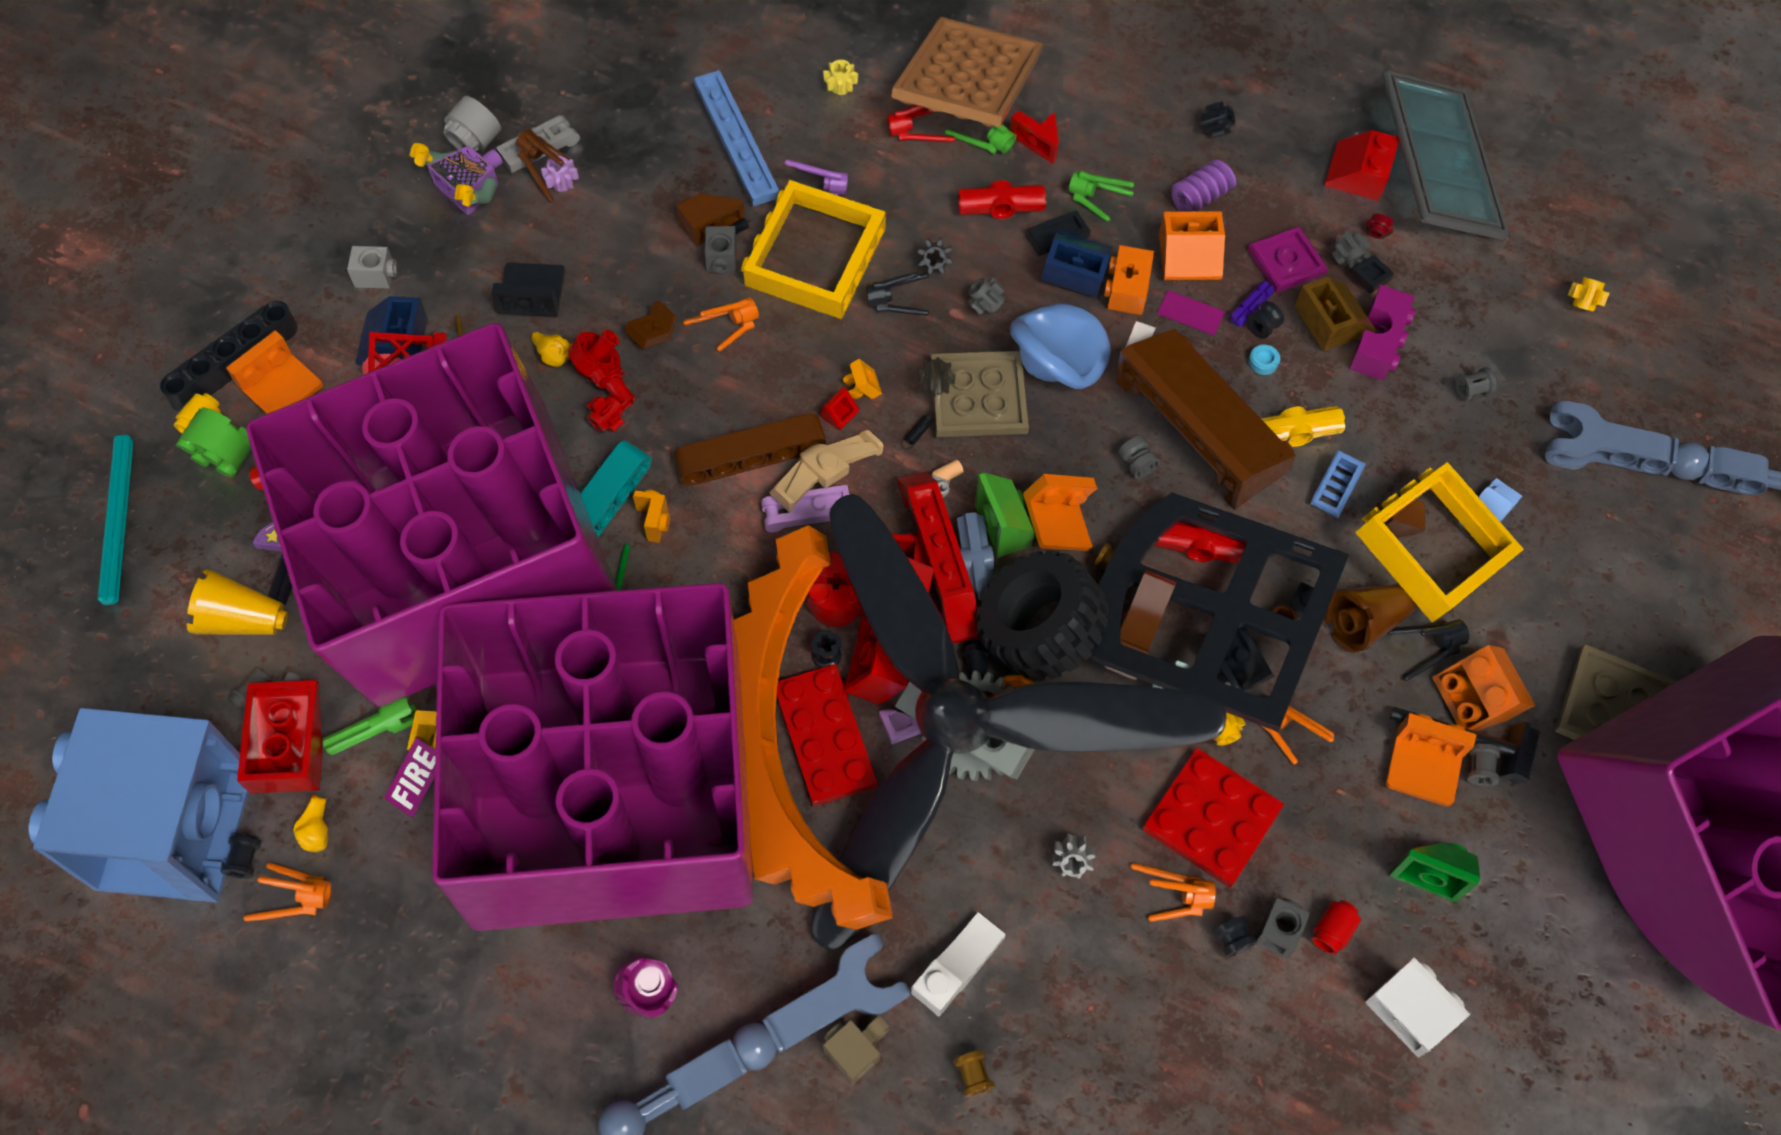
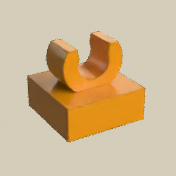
[843,359,882,400]

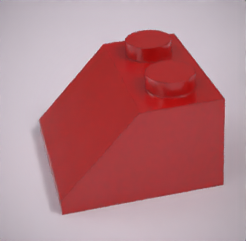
[1324,130,1399,201]

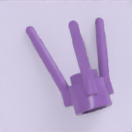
[785,160,848,205]

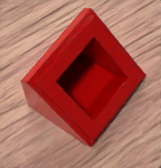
[820,387,860,430]

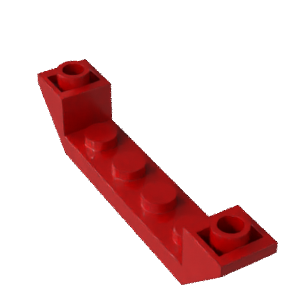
[897,472,980,644]

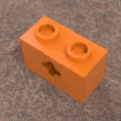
[1104,245,1154,315]

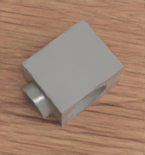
[347,246,397,289]

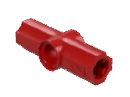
[958,180,1046,219]
[1154,522,1246,564]

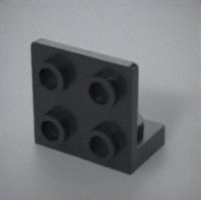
[492,262,565,317]

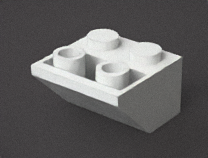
[1365,957,1470,1058]

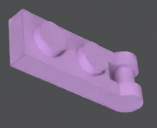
[761,485,849,532]

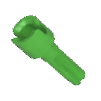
[322,696,417,755]

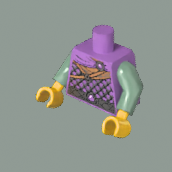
[409,143,503,215]

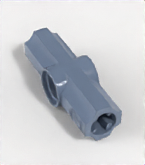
[956,512,994,607]

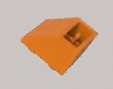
[1158,211,1225,280]
[1432,645,1536,732]

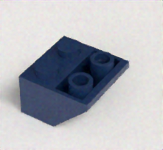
[1041,229,1113,297]
[356,296,428,365]

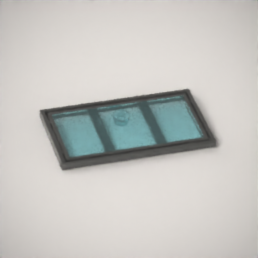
[1382,70,1509,240]

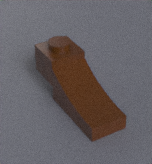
[1105,570,1177,681]

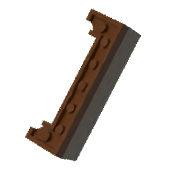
[1116,328,1296,510]

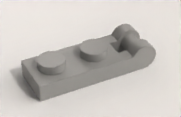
[496,116,580,173]

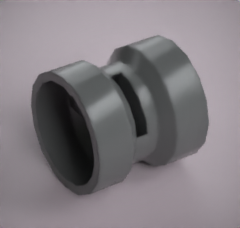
[1118,435,1161,479]

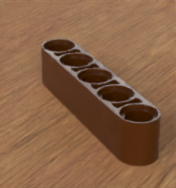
[673,413,827,486]

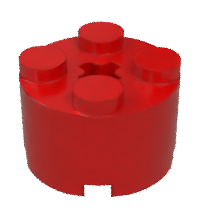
[805,552,863,627]

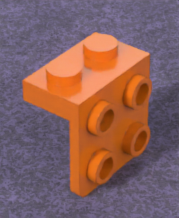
[1386,713,1477,807]

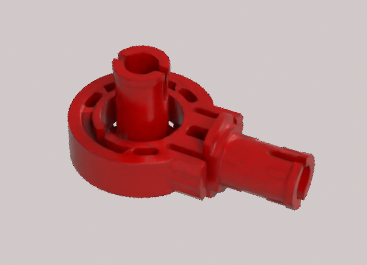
[568,329,636,409]

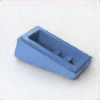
[1310,450,1366,518]

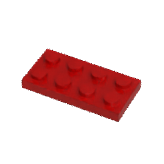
[776,664,877,807]

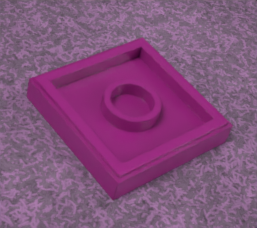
[1247,226,1328,293]

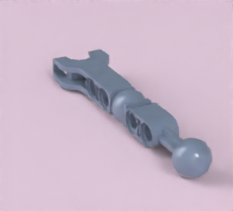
[1545,401,1781,495]
[598,934,912,1135]

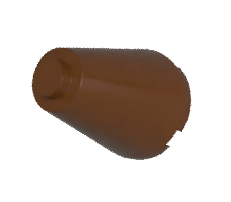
[1325,584,1417,653]

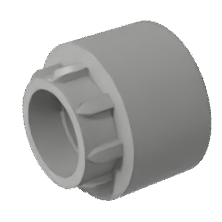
[443,96,501,152]

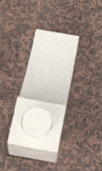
[911,912,1006,1017]

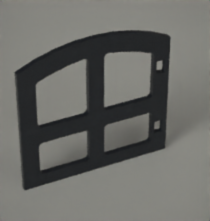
[1091,492,1349,732]

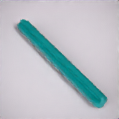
[97,434,134,605]

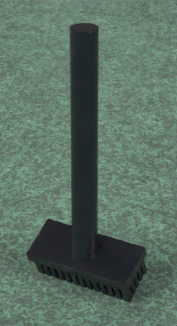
[1390,706,1540,784]

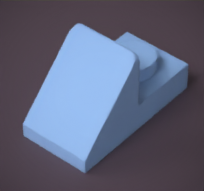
[1458,478,1522,528]

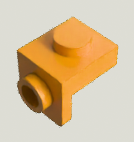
[633,490,670,543]

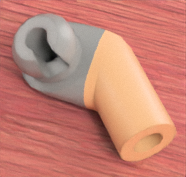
[931,459,964,498]

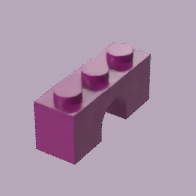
[1349,285,1416,381]

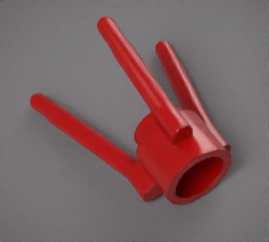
[887,105,956,142]

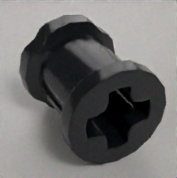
[812,630,841,668]
[220,835,261,879]

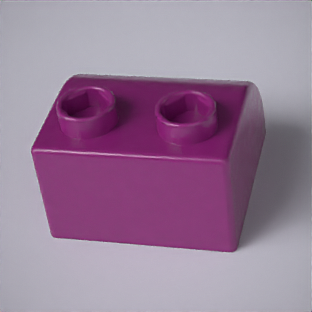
[1557,635,1781,1030]

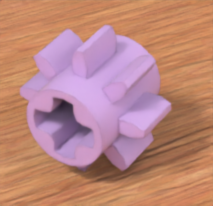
[541,156,579,192]

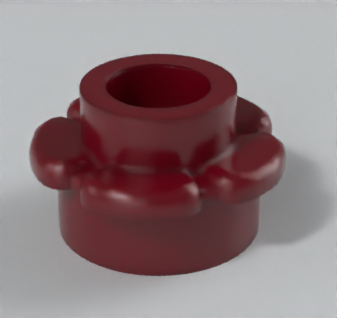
[1366,213,1394,239]

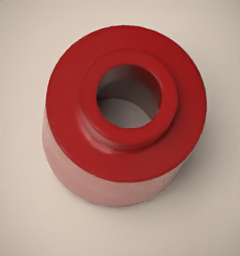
[1311,900,1361,955]

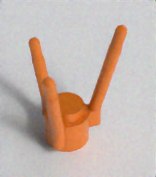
[683,297,759,352]
[1261,705,1334,764]
[243,862,332,921]
[1130,863,1216,922]

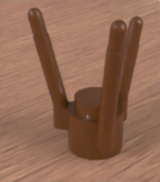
[515,129,575,202]

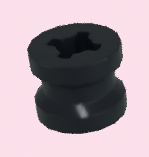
[1246,301,1284,339]
[1213,916,1258,958]

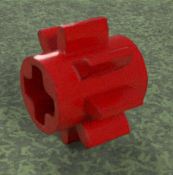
[586,395,625,433]

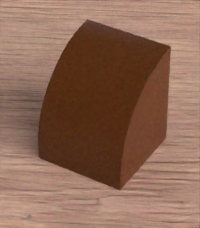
[1374,493,1425,537]

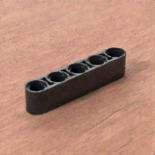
[160,301,298,412]

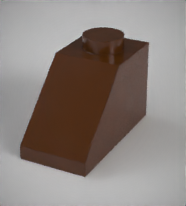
[676,193,745,247]

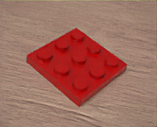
[1142,748,1284,889]

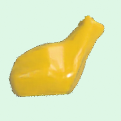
[531,332,570,367]
[293,795,329,852]

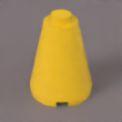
[187,569,289,635]

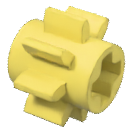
[824,60,858,95]

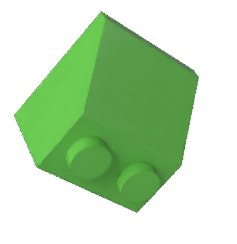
[974,473,1035,558]

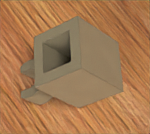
[823,1015,890,1086]

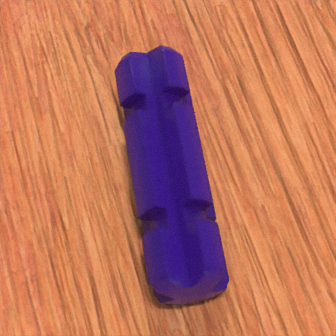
[1229,281,1274,327]

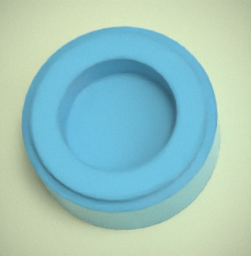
[1248,344,1280,375]

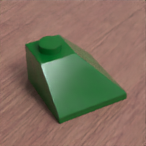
[1389,842,1480,903]

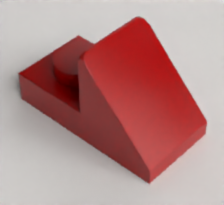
[1010,110,1059,164]

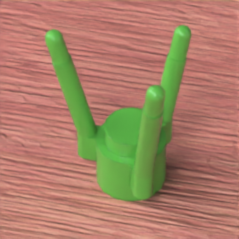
[945,125,1016,155]
[1069,170,1134,222]

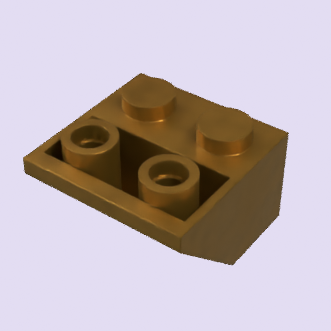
[1294,276,1376,352]

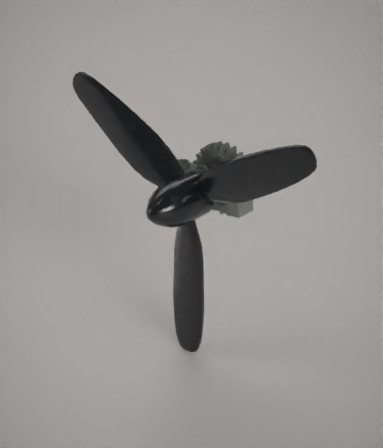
[811,494,1226,950]

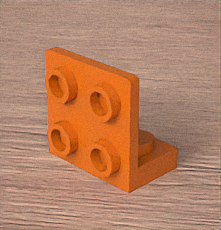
[226,330,323,414]
[1023,474,1097,551]

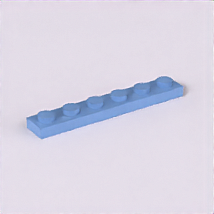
[694,70,779,207]

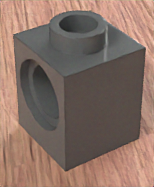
[705,226,737,274]
[1256,898,1310,960]

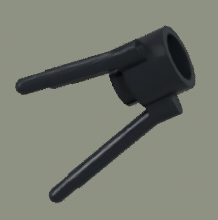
[866,272,930,316]
[1388,619,1469,681]

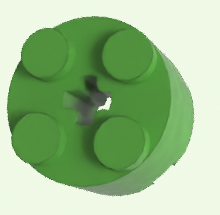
[176,407,252,479]

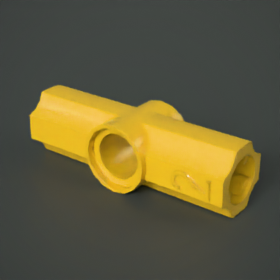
[1261,406,1345,447]

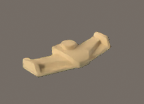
[769,430,883,513]

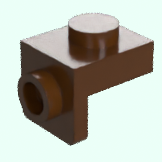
[625,301,677,349]

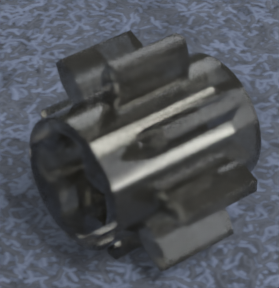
[917,357,956,397]

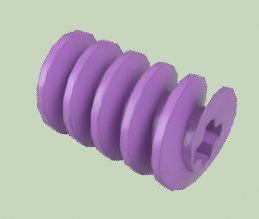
[1171,159,1236,212]

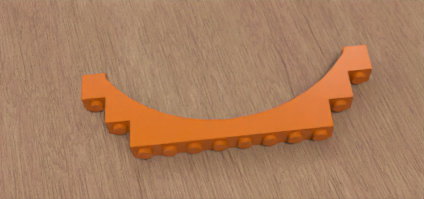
[734,525,893,930]

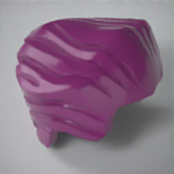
[613,957,678,1019]

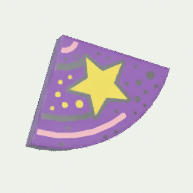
[253,523,282,552]

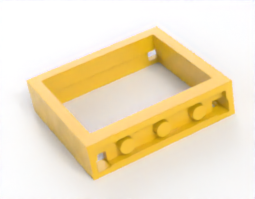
[741,180,886,319]
[1355,462,1524,623]

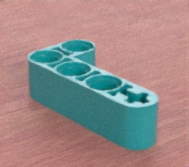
[581,440,652,538]

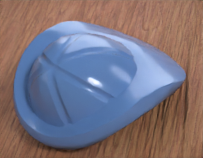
[1010,304,1111,389]

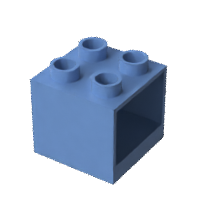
[29,708,249,903]

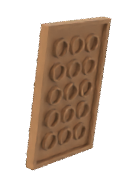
[891,17,1043,127]

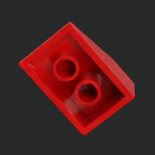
[237,680,323,794]

